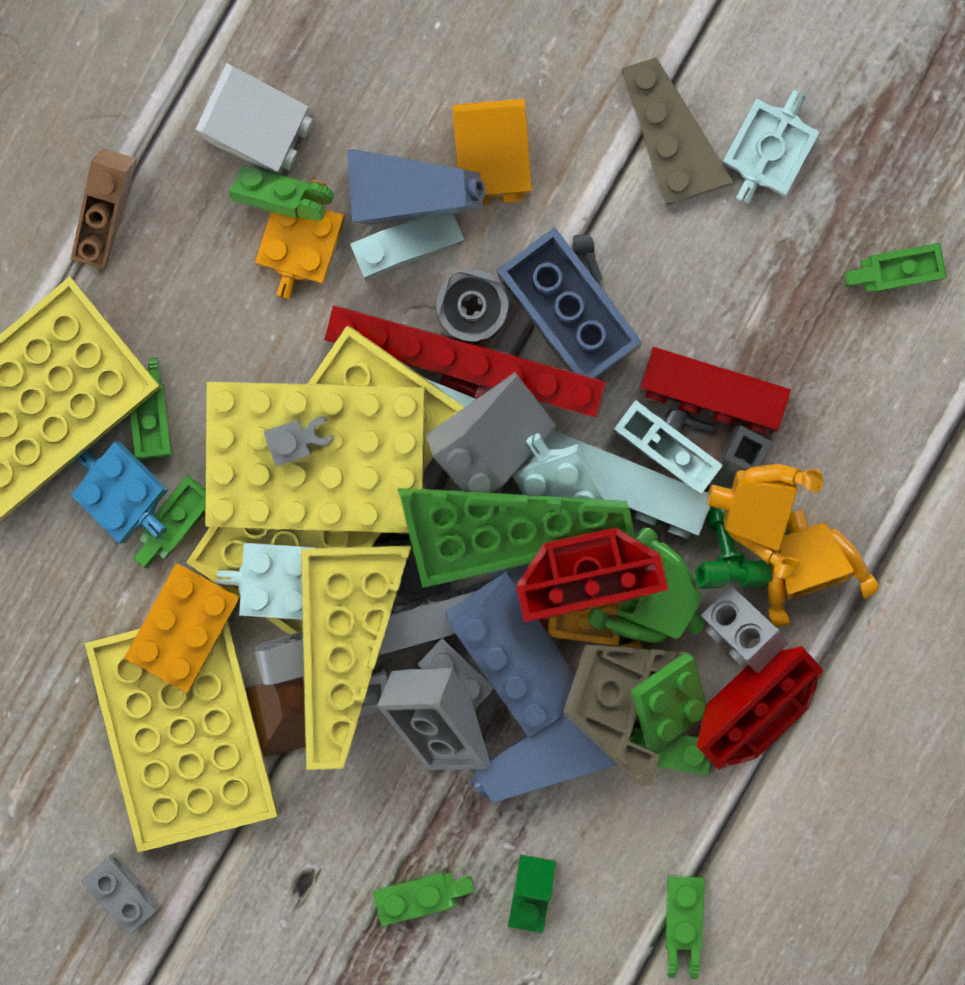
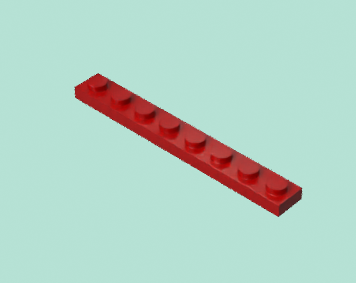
[324,305,607,417]

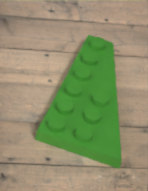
[398,488,635,588]

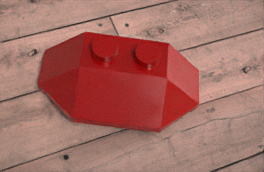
[516,528,668,622]
[696,646,824,770]

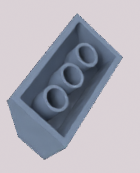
[445,572,576,738]

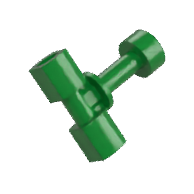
[695,508,772,589]

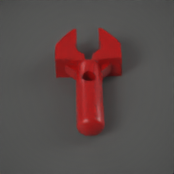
[440,374,491,399]

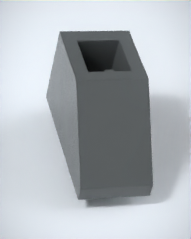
[704,426,773,493]

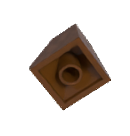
[246,676,306,757]

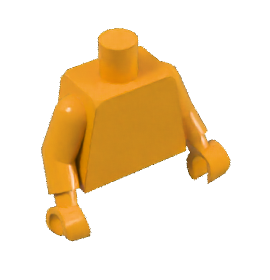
[707,463,824,579]
[767,510,879,627]

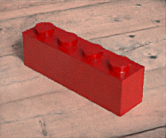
[638,346,791,436]

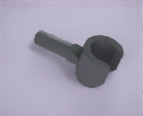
[573,234,603,282]
[663,409,715,433]

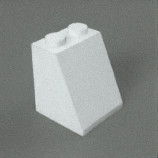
[196,63,313,175]

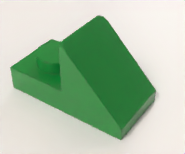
[508,854,556,933]

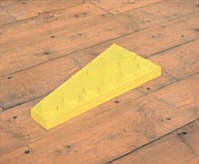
[301,546,411,770]

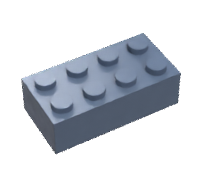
[497,227,642,379]

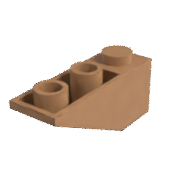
[71,148,137,269]

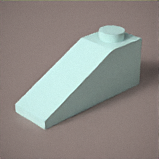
[350,214,464,281]
[613,400,723,494]

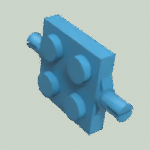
[71,442,168,543]

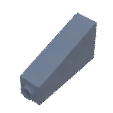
[347,149,485,225]
[471,714,617,803]

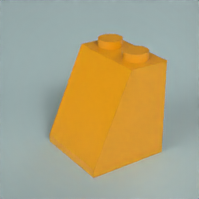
[452,99,532,206]

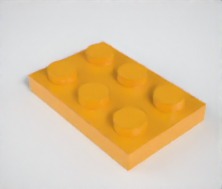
[124,563,240,693]

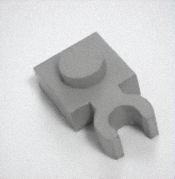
[264,417,334,466]

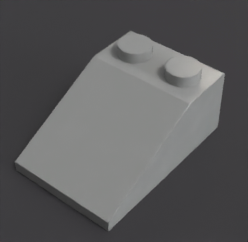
[426,372,556,493]
[377,668,490,770]

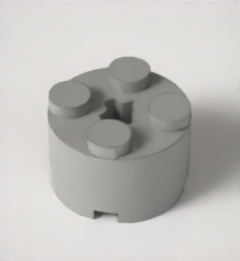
[436,269,508,344]

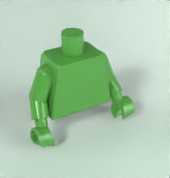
[588,528,706,643]

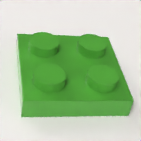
[631,653,706,752]

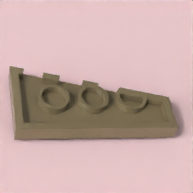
[622,57,734,205]

